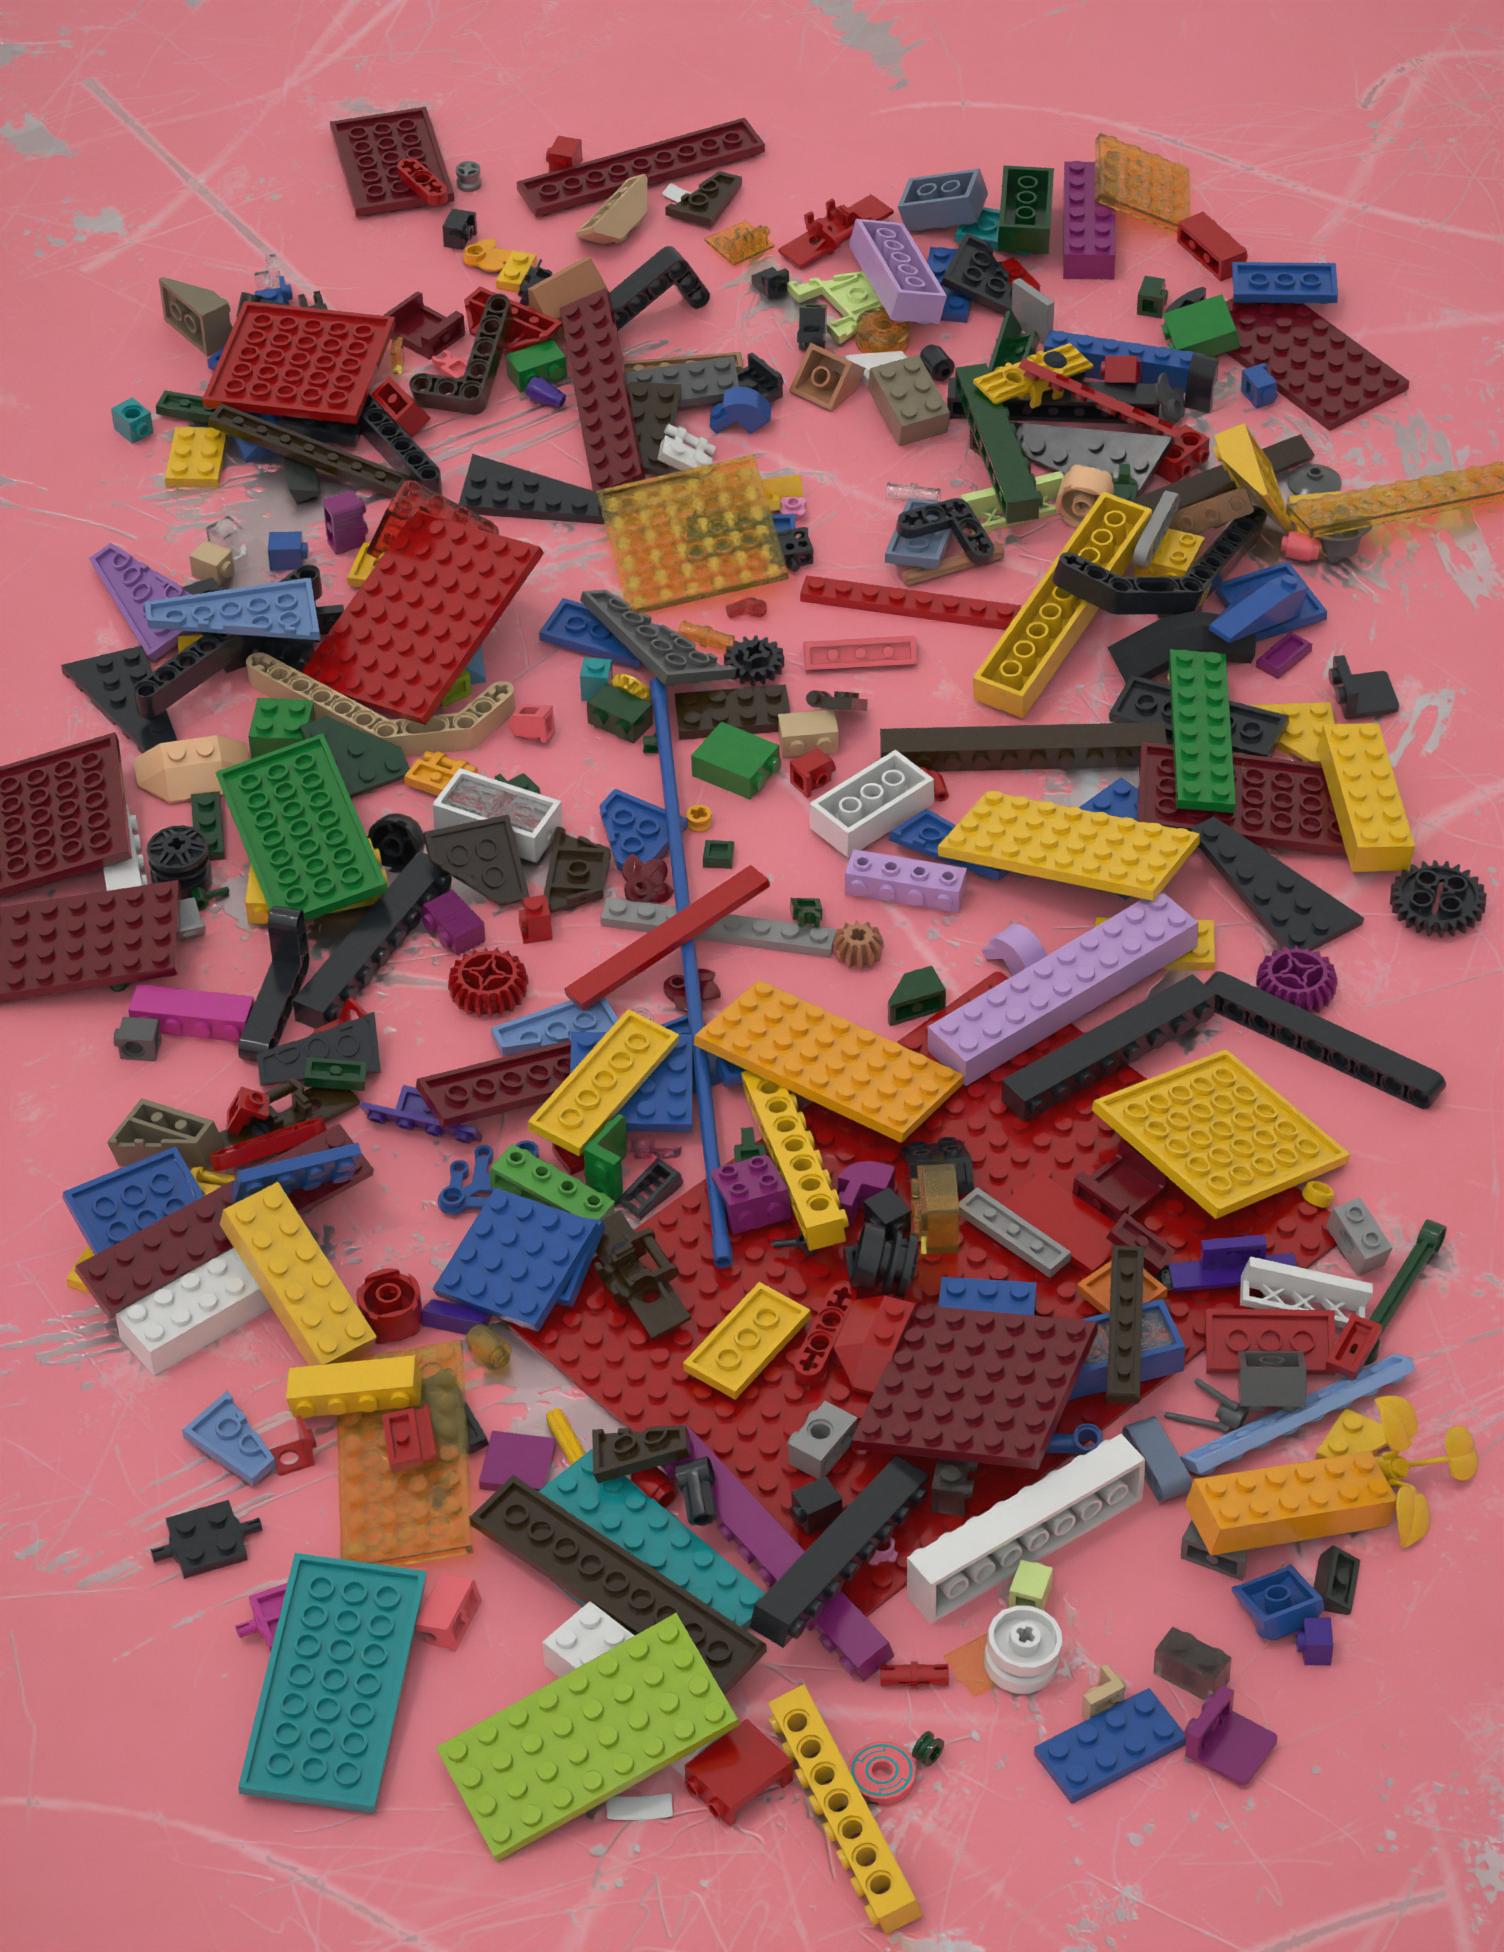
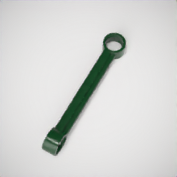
[1351,1219,1447,1366]

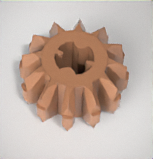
[833,920,884,969]

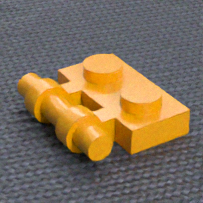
[404,750,478,796]

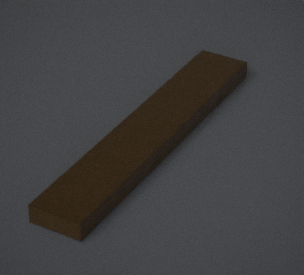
[1106,1245,1144,1404]

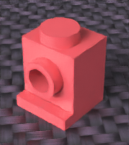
[509,704,555,743]

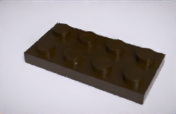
[628,382,682,475]
[674,684,790,740]

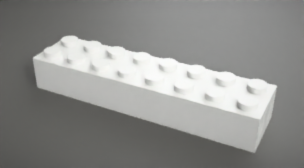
[907,1434,1145,1624]

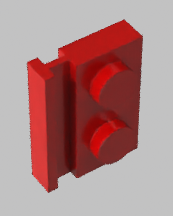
[382,1404,438,1473]

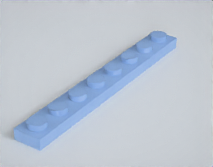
[1180,1353,1415,1475]

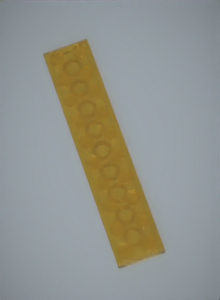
[1286,461,1504,538]

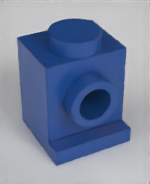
[1241,363,1278,409]

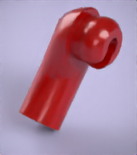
[919,767,949,802]

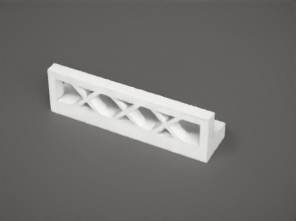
[1240,1256,1373,1328]

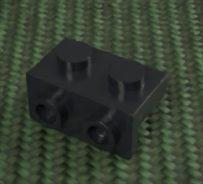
[737,352,784,403]

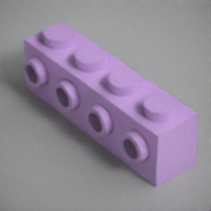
[845,849,967,913]

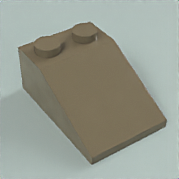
[159,277,233,357]

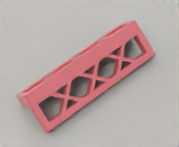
[803,636,917,670]

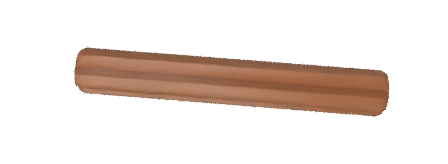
[902,543,1004,586]

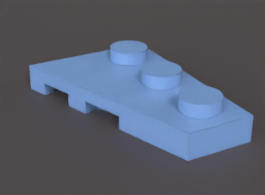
[182,1390,276,1486]

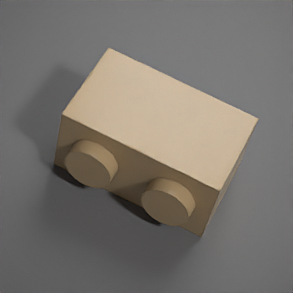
[778,709,839,758]

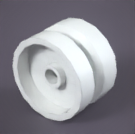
[984,1606,1062,1694]

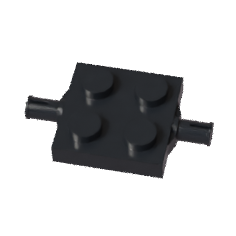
[150,1500,263,1579]

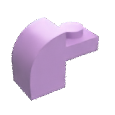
[981,923,1047,976]

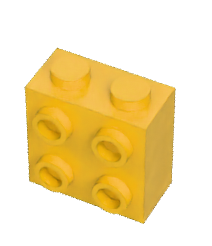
[1134,528,1205,577]

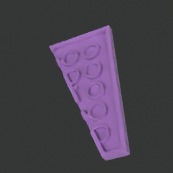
[89,543,195,662]

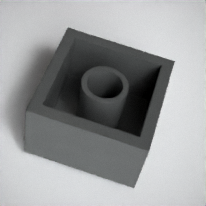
[1238,1351,1306,1411]

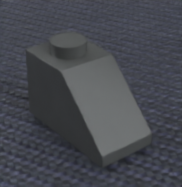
[1181,1520,1247,1581]

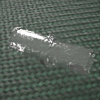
[885,482,941,502]

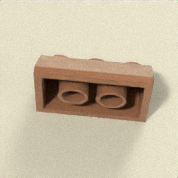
[528,256,609,342]

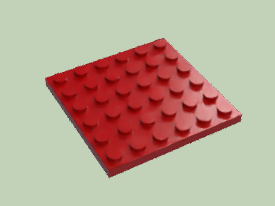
[202,301,395,424]

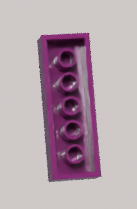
[1063,161,1116,280]

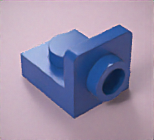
[255,276,293,304]

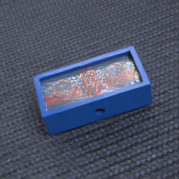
[1069,1299,1185,1400]

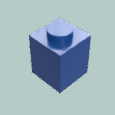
[268,531,309,570]

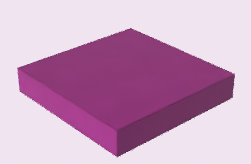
[479,1431,556,1491]

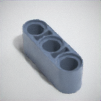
[1122,1416,1192,1502]

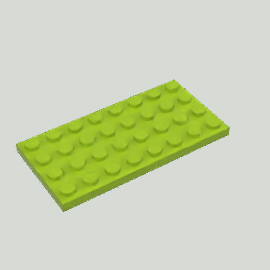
[436,1613,740,1862]

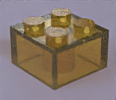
[911,1164,959,1254]

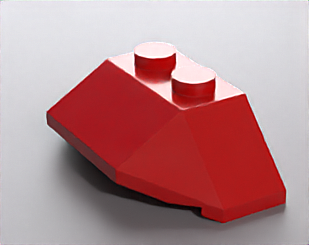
[464,286,563,352]
[833,1293,925,1396]

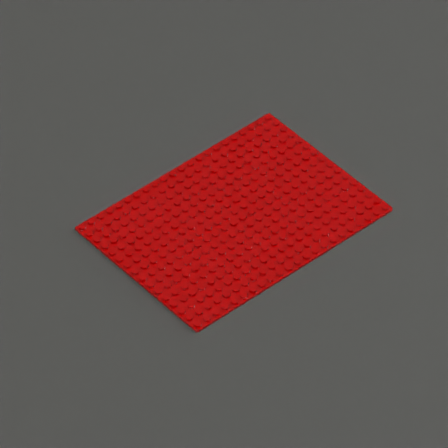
[508,972,1337,1617]

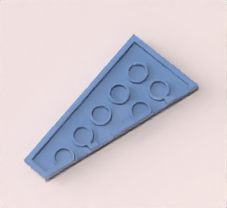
[145,578,320,640]

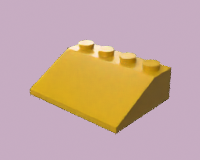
[1213,423,1294,534]

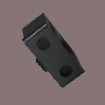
[761,527,814,572]

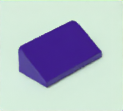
[421,1299,492,1338]

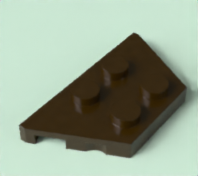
[544,827,611,913]

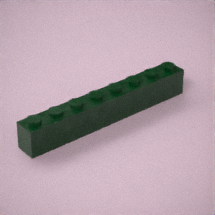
[955,363,1043,524]

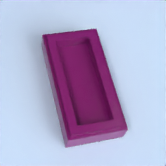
[1256,632,1312,679]

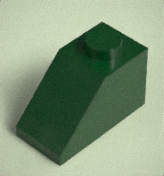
[888,966,946,1026]

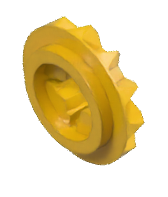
[611,673,651,702]

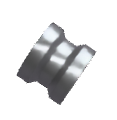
[456,161,481,192]

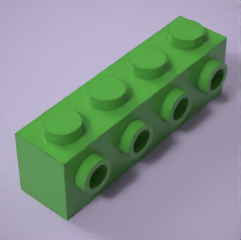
[490,1144,615,1220]

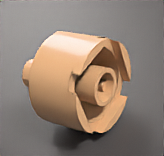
[1055,465,1115,528]

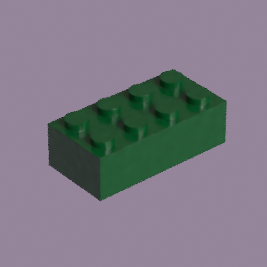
[998,165,1054,254]

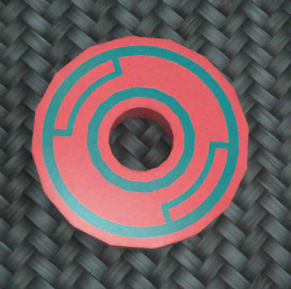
[848,1741,916,1806]

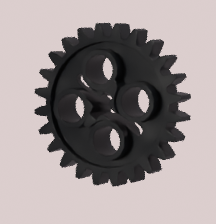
[1390,860,1487,938]

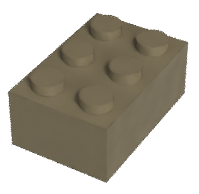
[868,354,950,446]

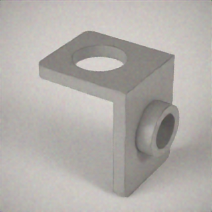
[179,898,206,941]

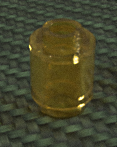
[466,1324,512,1370]

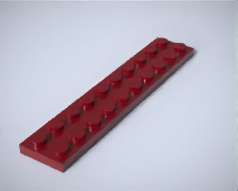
[517,117,765,217]
[560,288,646,496]
[75,1124,374,1319]

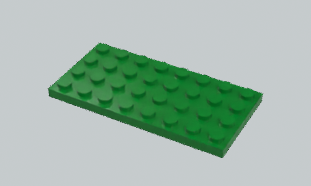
[215,733,389,922]

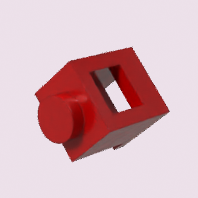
[790,748,836,798]
[519,895,552,944]

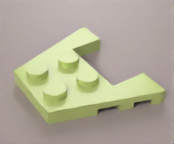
[787,271,886,344]

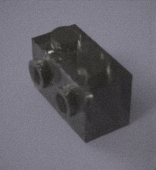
[931,1458,979,1516]
[1153,1626,1231,1701]

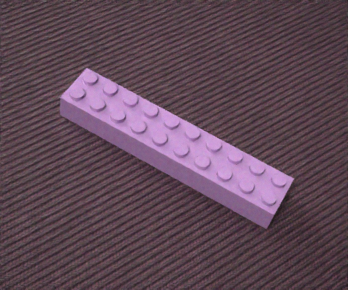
[928,891,1198,1086]

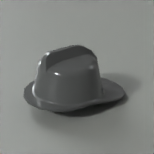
[1316,518,1372,563]

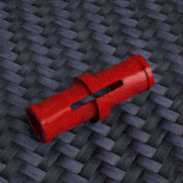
[880,1661,949,1689]

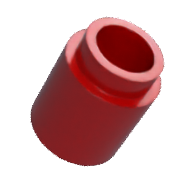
[630,1467,677,1508]

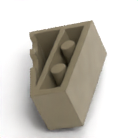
[107,1098,225,1167]

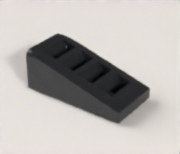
[616,1157,684,1220]

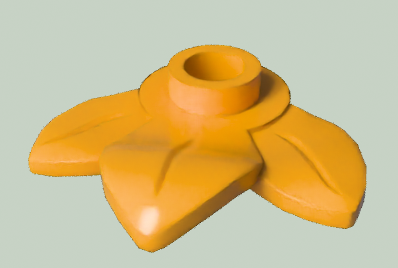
[463,238,512,272]

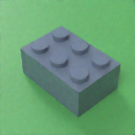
[898,168,988,232]

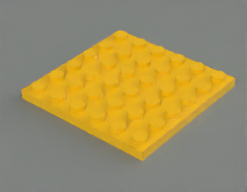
[1091,1049,1351,1219]

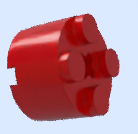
[356,1268,422,1344]

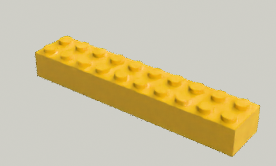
[973,492,1152,719]

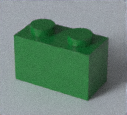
[505,339,567,393]

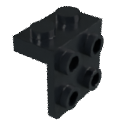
[1328,655,1399,719]

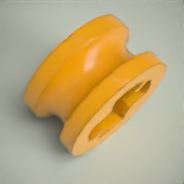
[686,804,712,833]

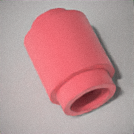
[1280,531,1321,562]

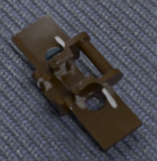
[219,1077,360,1148]
[594,1211,692,1340]

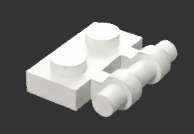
[658,424,716,482]

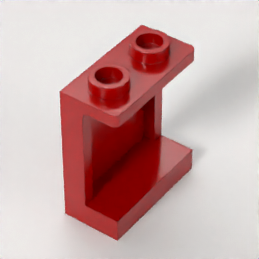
[684,1719,793,1827]

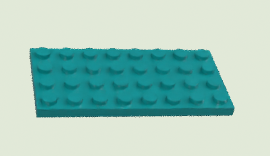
[538,1448,765,1630]
[238,1553,427,1813]

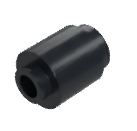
[920,344,955,381]

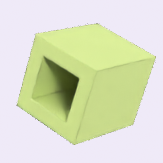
[1009,1560,1053,1610]

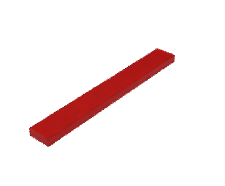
[564,865,770,1011]

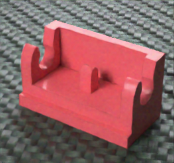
[416,1573,482,1651]

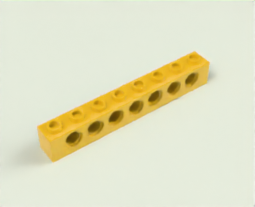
[741,1071,849,1251]
[768,1684,923,1935]

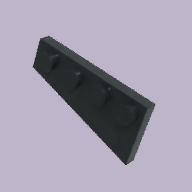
[257,1012,381,1086]

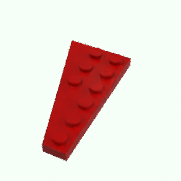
[1018,358,1182,438]

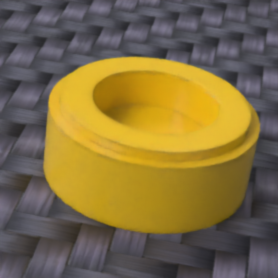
[1302,1181,1335,1208]

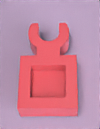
[432,350,468,379]

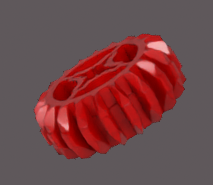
[448,947,529,1019]

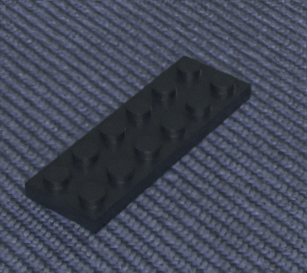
[1109,675,1289,757]

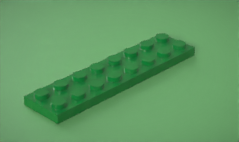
[1168,649,1236,813]

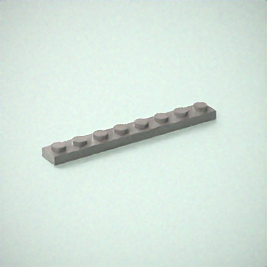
[600,897,836,958]

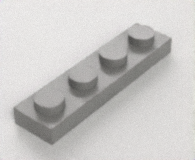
[956,1187,1071,1278]

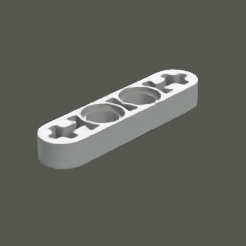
[1132,490,1180,568]

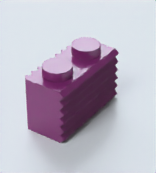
[323,490,368,554]
[422,890,486,956]

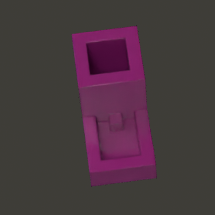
[838,1161,895,1226]

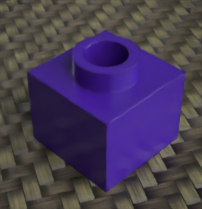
[1296,1618,1333,1665]

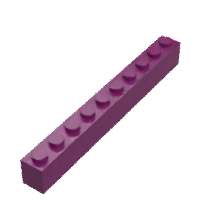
[660,1424,895,1682]

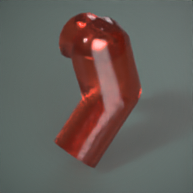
[725,597,767,619]

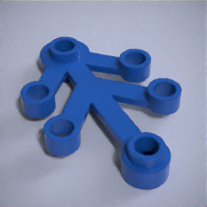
[437,1140,539,1215]

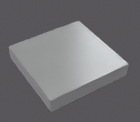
[1012,278,1054,345]

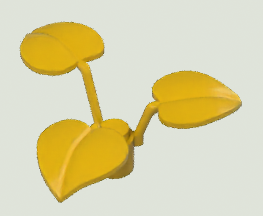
[1374,1396,1478,1548]

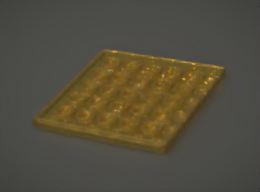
[597,454,789,614]

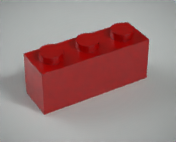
[1177,212,1248,281]

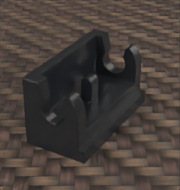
[253,637,315,672]

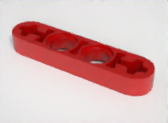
[209,1117,327,1171]
[794,1283,857,1385]

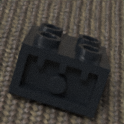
[900,1137,974,1200]

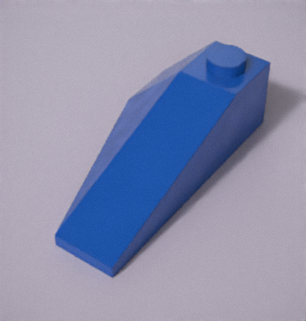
[1208,574,1308,643]

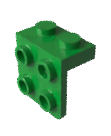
[583,1114,627,1206]

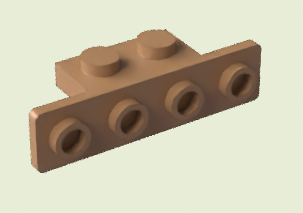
[1169,486,1254,535]

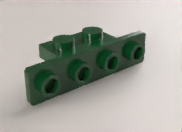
[988,310,1040,373]

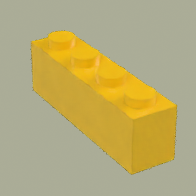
[286,1355,422,1418]

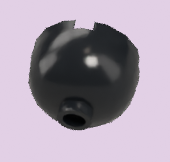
[367,813,425,873]

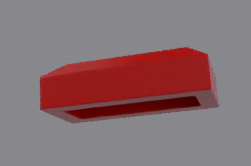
[1326,1314,1382,1380]

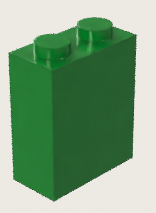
[1161,294,1240,357]
[691,722,781,800]

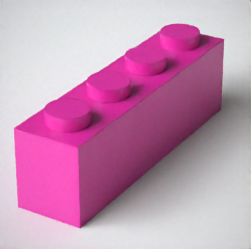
[128,984,254,1042]

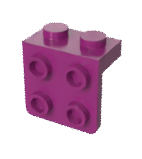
[711,1155,792,1235]
[1184,1685,1277,1786]

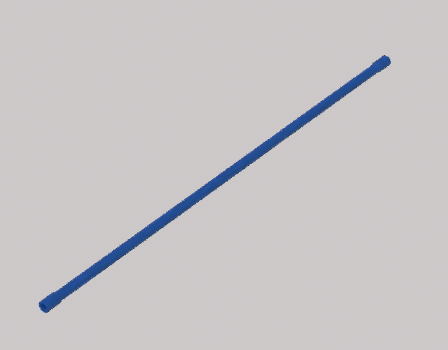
[650,677,733,1268]

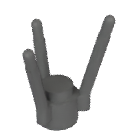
[1164,1378,1249,1434]

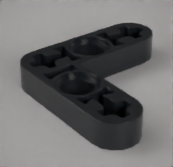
[896,498,994,566]

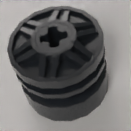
[147,825,213,900]
[850,1222,919,1297]

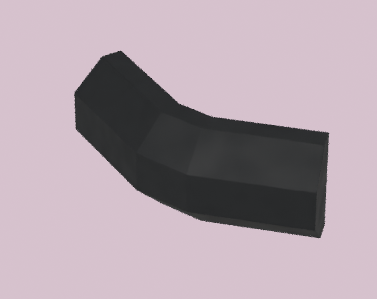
[1107,611,1256,683]

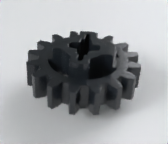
[724,635,784,686]

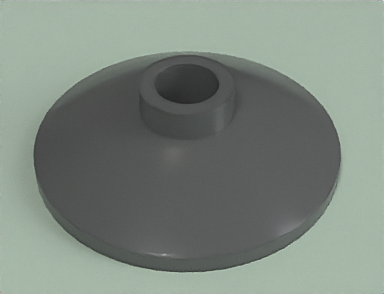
[1288,464,1342,495]

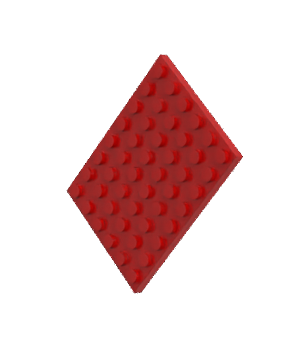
[301,511,544,725]

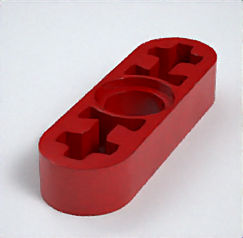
[397,158,448,206]

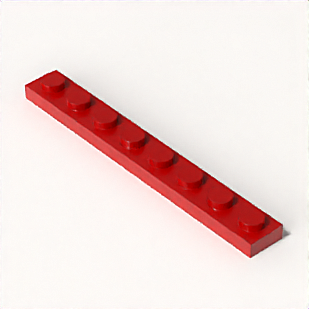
[800,575,1021,630]

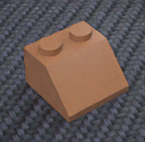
[789,343,866,411]

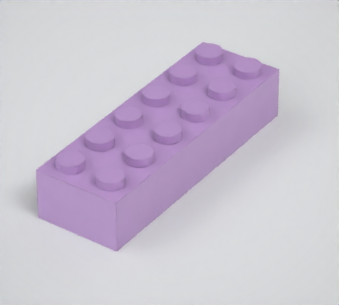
[849,219,947,325]

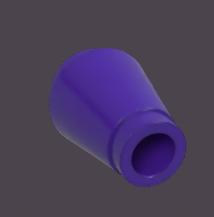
[525,377,566,409]

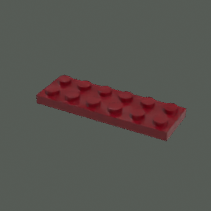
[416,1040,571,1128]

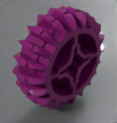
[1256,945,1338,1013]

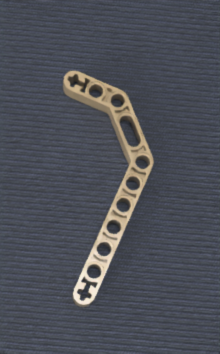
[246,652,516,756]

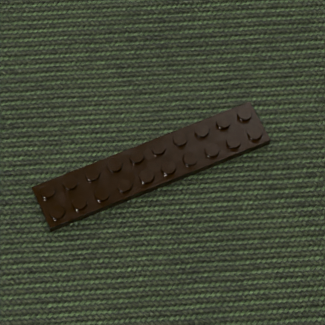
[469,1475,767,1696]

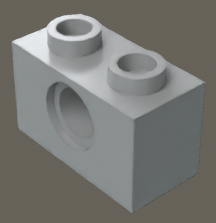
[1326,1197,1392,1277]
[787,1401,858,1479]

